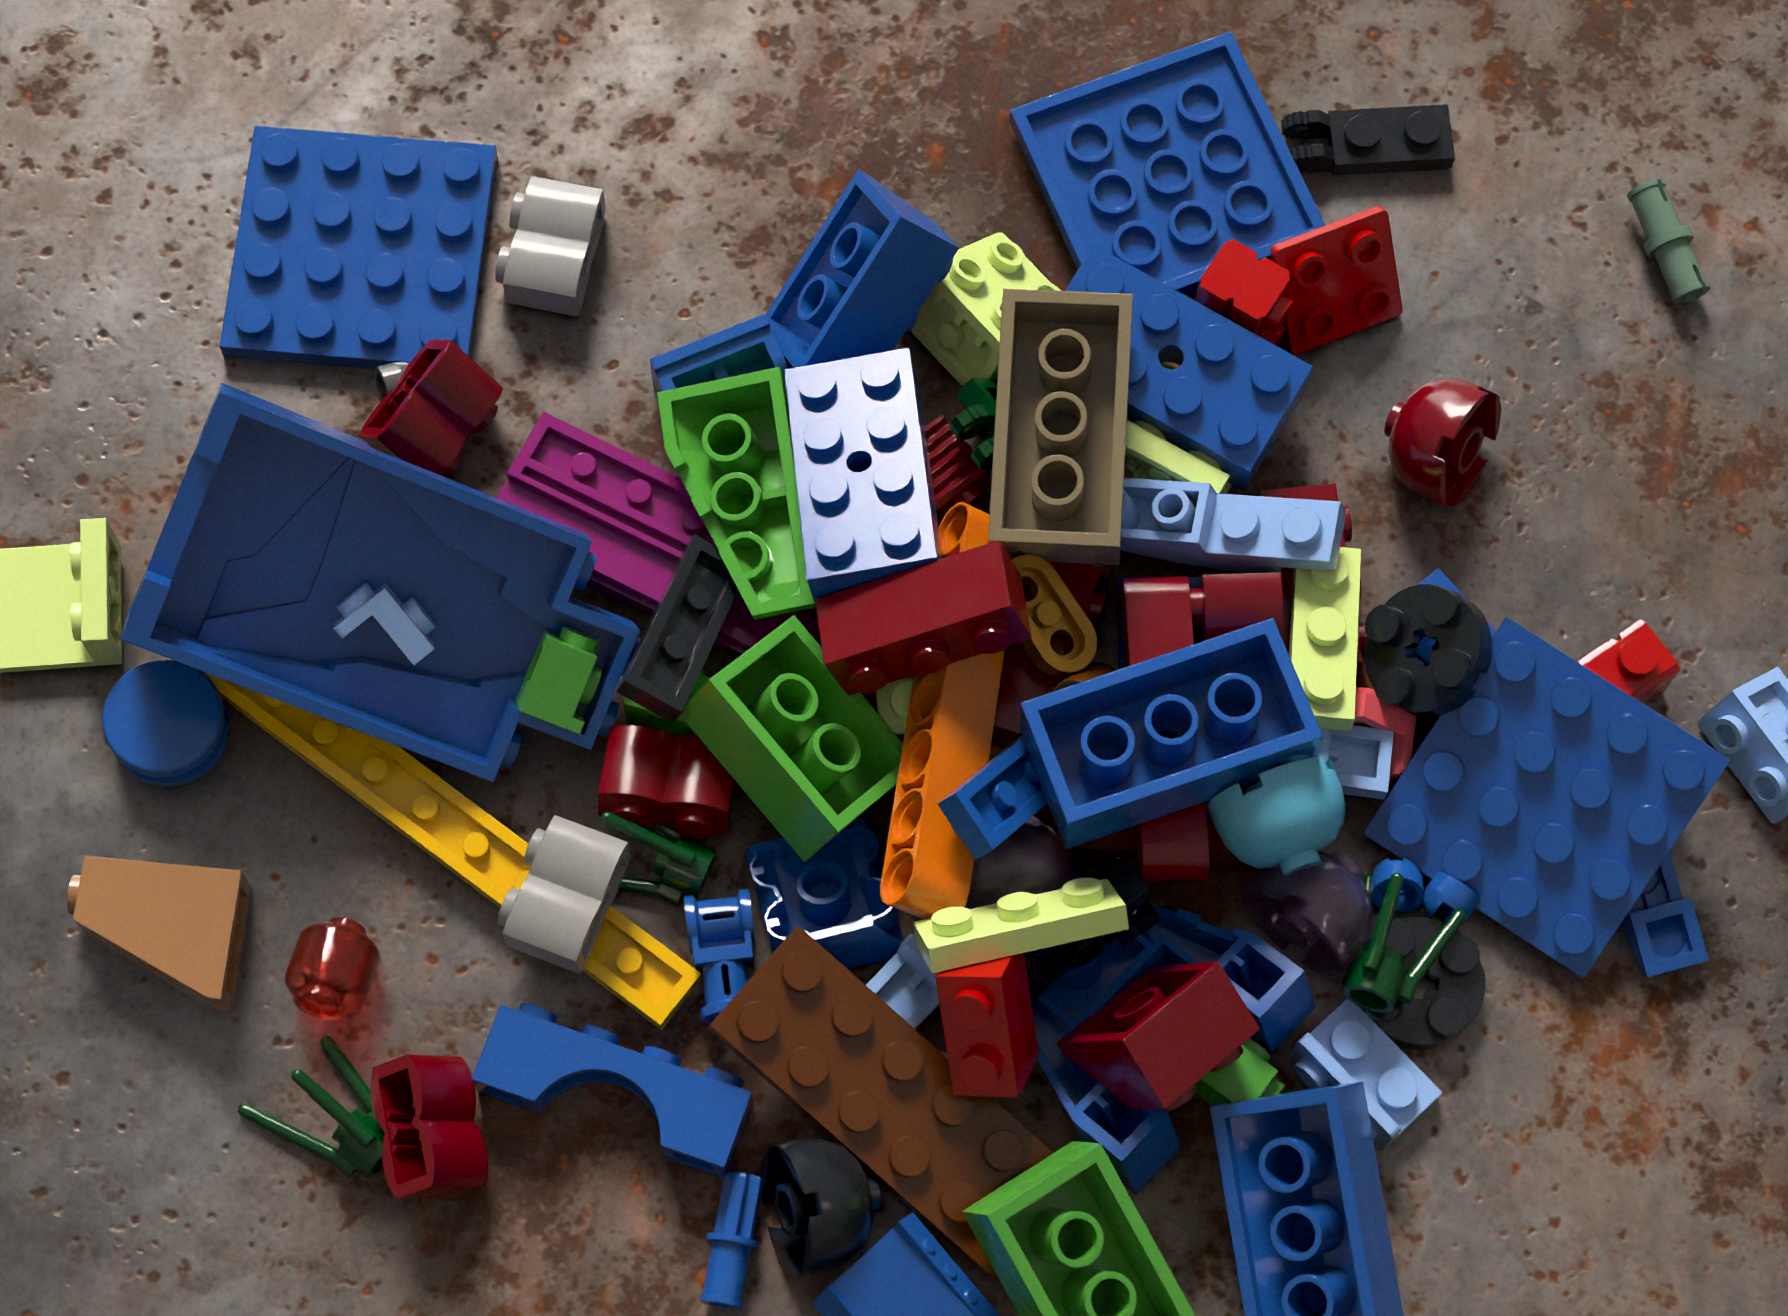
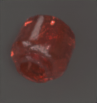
[284,917,381,1020]

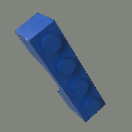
[471,1003,753,1179]

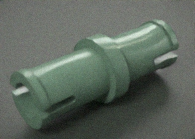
[1627,178,1711,305]

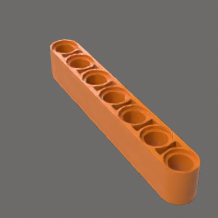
[880,502,1005,920]

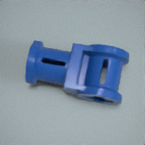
[684,889,755,1024]

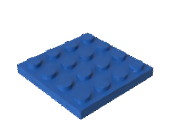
[1009,31,1325,295]
[219,125,498,369]
[1363,616,1731,979]

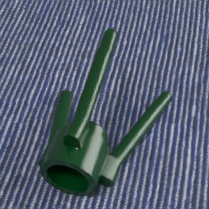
[601,812,717,905]
[1342,873,1466,1013]
[238,1036,385,1178]

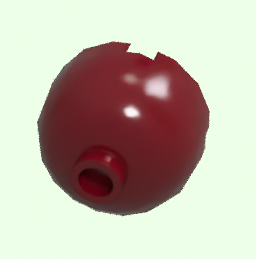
[1384,378,1502,507]

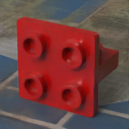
[1270,206,1403,355]

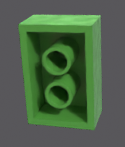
[680,615,903,862]
[962,1141,1195,1316]

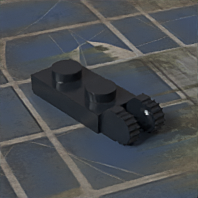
[1281,104,1455,176]

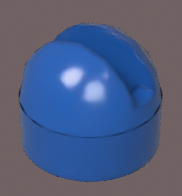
[1371,858,1424,914]
[1422,871,1481,925]

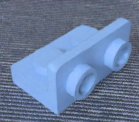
[1698,667,1788,824]
[1290,998,1443,1151]

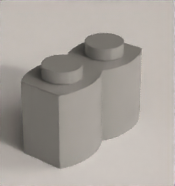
[495,176,606,317]
[497,815,631,974]

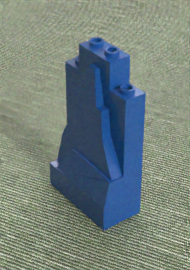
[120,383,640,782]

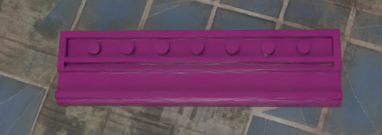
[496,411,877,712]

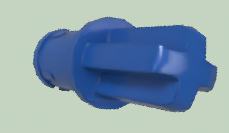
[700,1171,763,1310]

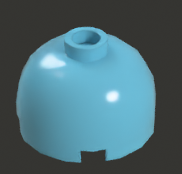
[1207,757,1346,876]

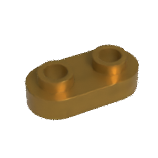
[1012,554,1097,677]

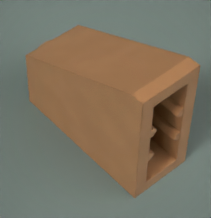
[67,855,252,1014]

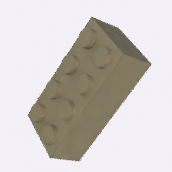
[988,289,1133,565]

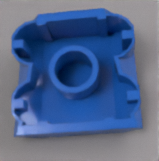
[745,817,904,970]
[812,1213,1000,1316]

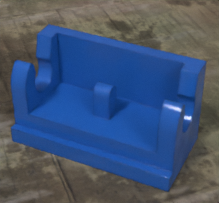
[650,313,789,392]

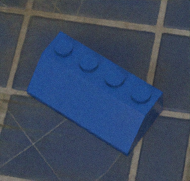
[1210,1081,1404,1316]

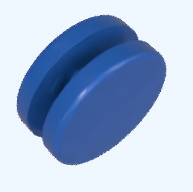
[102,659,230,787]

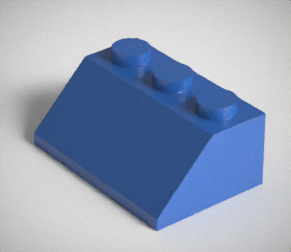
[765,169,959,368]

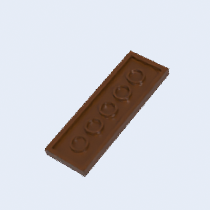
[707,925,1054,1295]

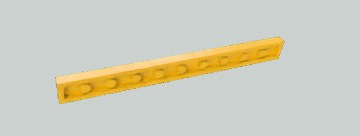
[171,659,702,1031]

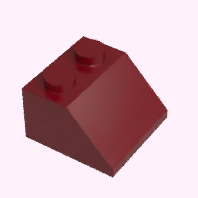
[1057,961,1260,1112]

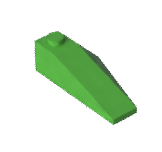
[657,367,816,620]

